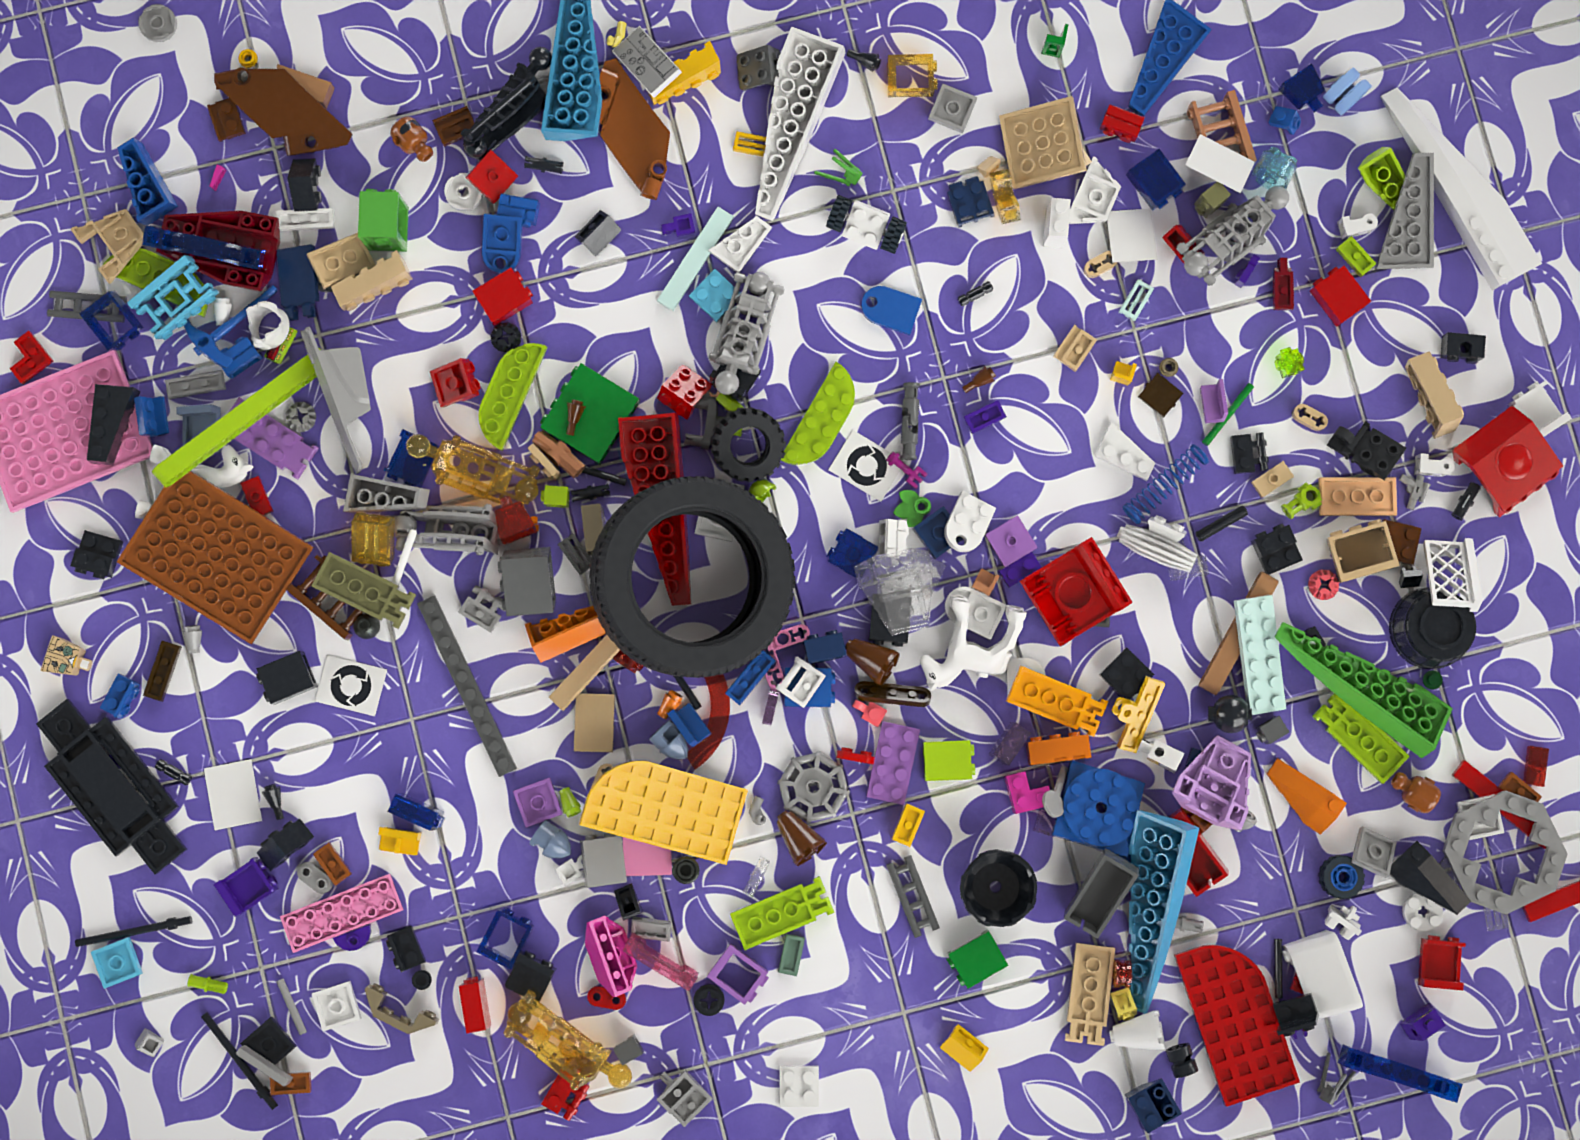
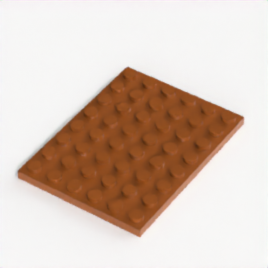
[117,471,314,645]

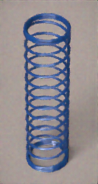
[1122,444,1209,524]

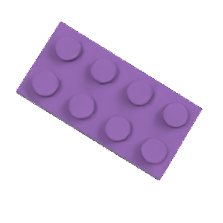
[866,721,920,805]

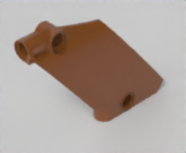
[599,58,670,200]

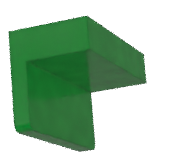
[1041,23,1069,58]

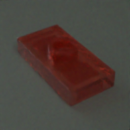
[1523,746,1549,787]

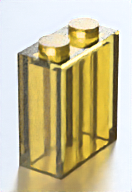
[351,512,395,567]

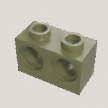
[1194,182,1231,218]

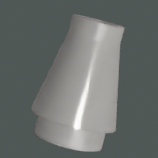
[182,625,202,653]

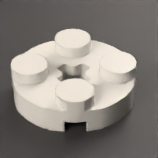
[444,173,483,212]
[1402,892,1443,931]

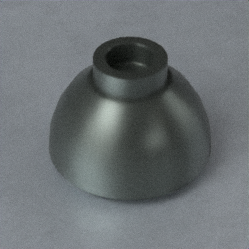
[353,613,380,639]
[672,857,700,884]

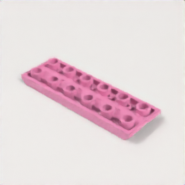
[280,874,403,953]

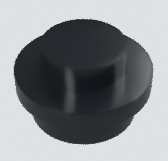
[412,970,432,990]

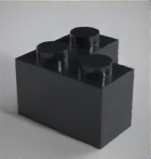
[287,158,322,211]
[257,819,314,871]

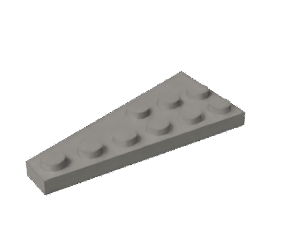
[1375,153,1434,269]

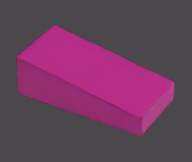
[210,164,227,191]

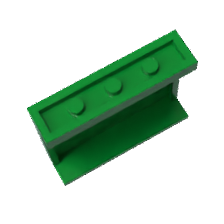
[540,363,640,465]

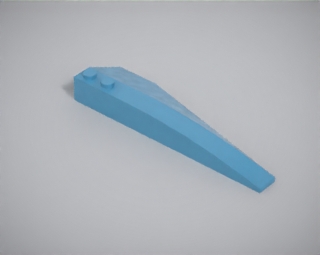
[541,0,602,141]
[1129,810,1199,1014]

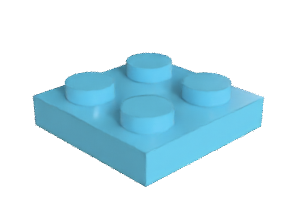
[689,269,741,323]
[91,937,143,989]

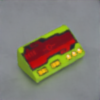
[264,327,297,364]

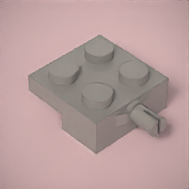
[657,1069,713,1127]

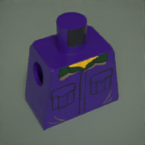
[1399,1003,1446,1041]

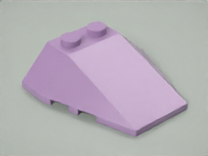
[1172,735,1251,830]

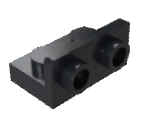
[386,925,426,972]

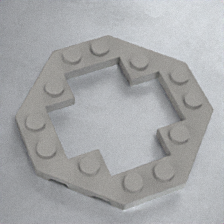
[1442,790,1568,914]

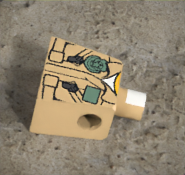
[40,636,92,676]

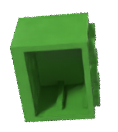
[358,189,409,252]

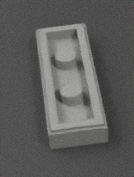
[165,370,226,400]
[236,1045,293,1087]

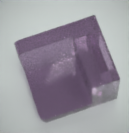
[1033,808,1056,837]

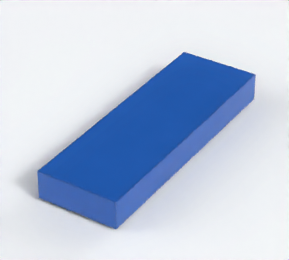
[725,650,776,705]

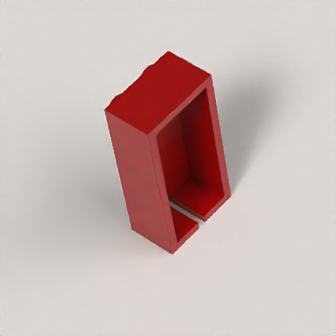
[1168,807,1229,897]

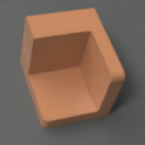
[971,569,1000,597]

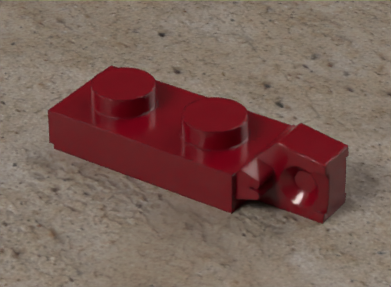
[1273,258,1294,310]

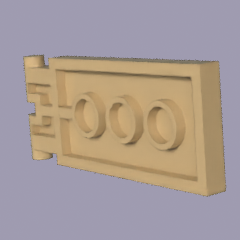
[1065,942,1115,1046]

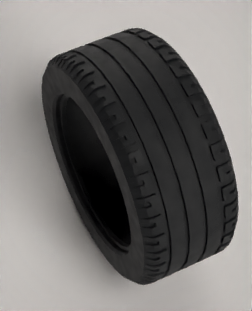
[589,476,795,678]

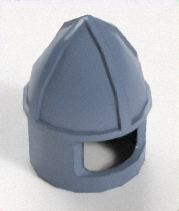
[649,719,688,760]
[529,820,571,858]

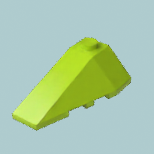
[1358,147,1405,210]

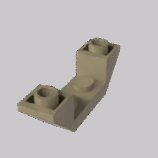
[365,983,440,1034]

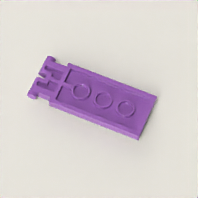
[228,397,319,480]

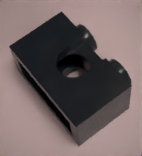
[1441,332,1486,364]

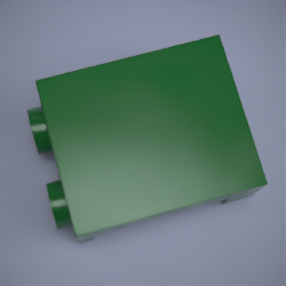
[946,930,1009,989]

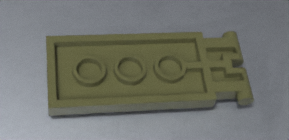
[312,552,416,629]

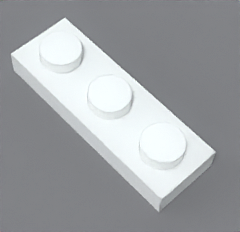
[275,208,334,231]

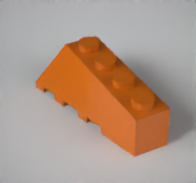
[524,606,606,663]

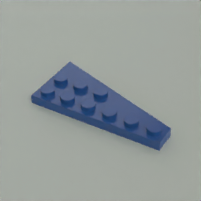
[1128,0,1212,117]

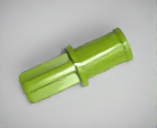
[187,974,228,994]

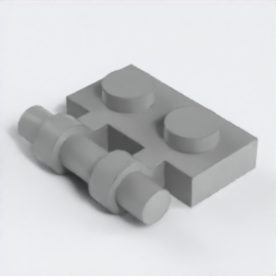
[458,585,506,633]

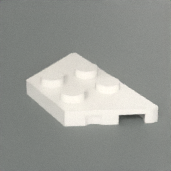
[1069,156,1121,224]

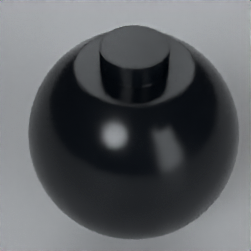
[1208,695,1252,733]

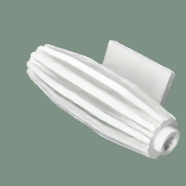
[1117,515,1198,572]

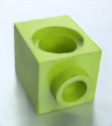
[541,485,570,508]

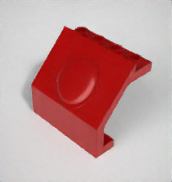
[1452,405,1564,518]
[1020,537,1133,647]

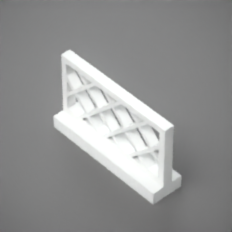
[1423,538,1483,612]

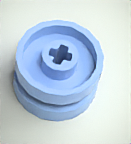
[1323,67,1372,116]

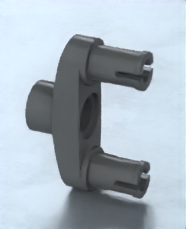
[684,397,724,450]

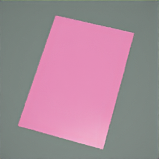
[623,837,672,876]

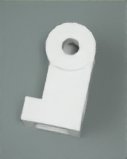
[1337,214,1378,240]
[1414,453,1455,477]

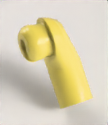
[606,21,627,48]

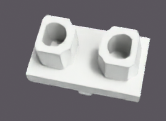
[1325,905,1362,940]

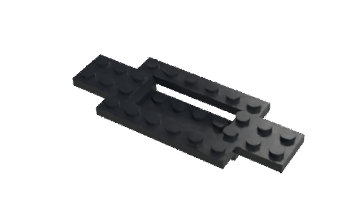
[36,699,188,875]

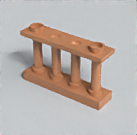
[1187,90,1257,164]

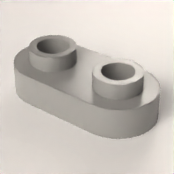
[297,862,333,894]

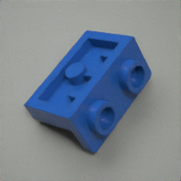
[134,396,169,437]
[100,673,141,718]

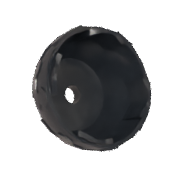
[960,849,1037,927]

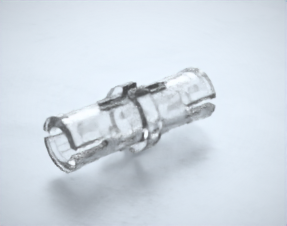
[743,856,771,897]

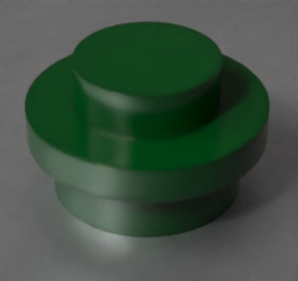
[1423,670,1443,690]

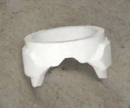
[246,301,289,350]

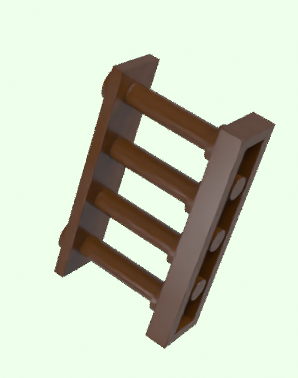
[286,555,363,640]

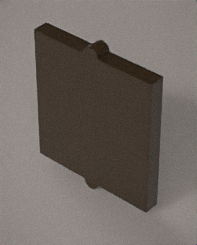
[1138,373,1183,418]

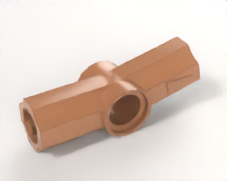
[532,430,585,478]

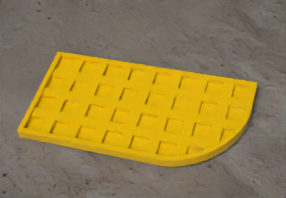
[579,760,748,865]

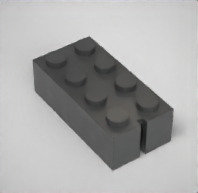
[1064,848,1139,939]

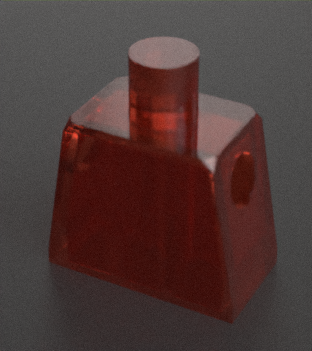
[495,496,538,546]

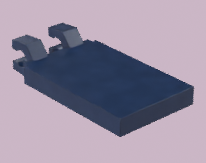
[277,244,319,321]

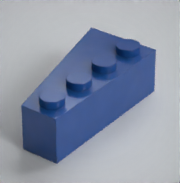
[117,138,179,226]

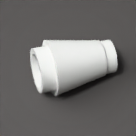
[213,298,232,326]

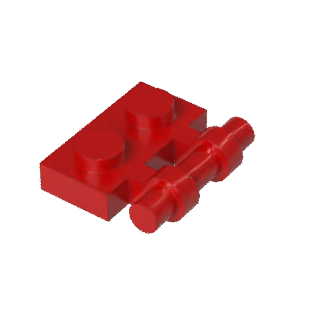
[541,1069,590,1121]

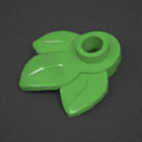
[893,490,931,527]

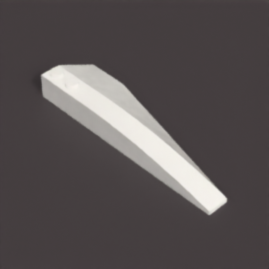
[755,27,846,221]

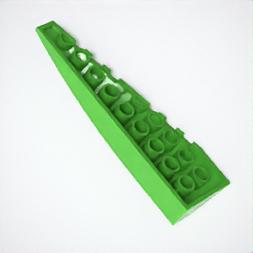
[1274,622,1453,758]

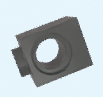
[1256,716,1289,744]

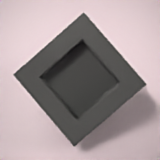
[613,1034,644,1066]

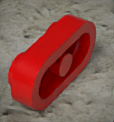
[836,747,875,765]
[587,986,627,1010]

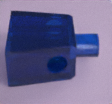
[1278,63,1325,113]

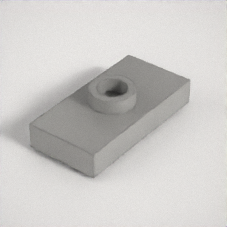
[631,917,671,942]

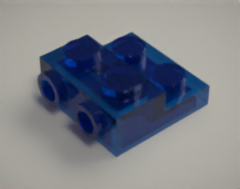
[826,528,878,581]

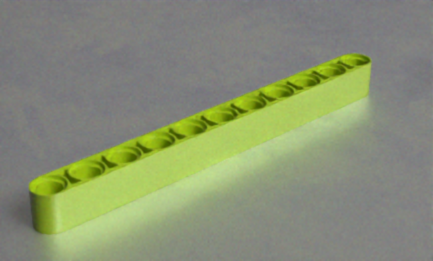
[152,348,321,488]

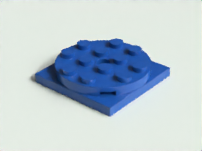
[1052,760,1145,858]

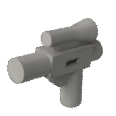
[1399,474,1431,510]

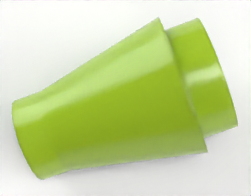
[559,787,581,818]

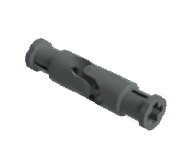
[900,382,920,460]

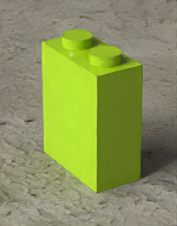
[923,740,975,781]

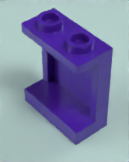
[213,857,279,917]

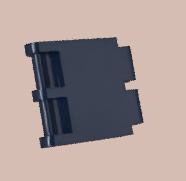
[947,176,995,228]

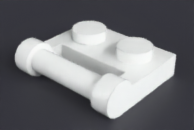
[775,657,826,708]

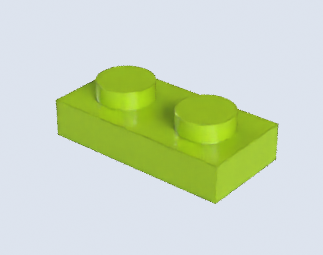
[1335,236,1376,278]

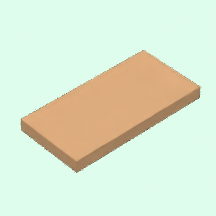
[1318,477,1397,516]

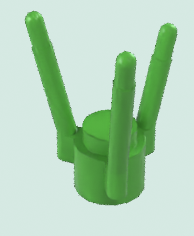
[814,149,863,186]

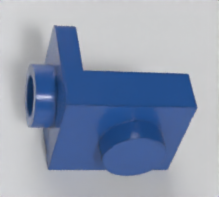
[1268,106,1301,135]

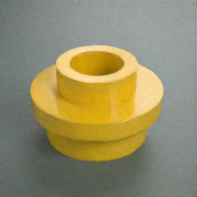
[238,49,258,68]

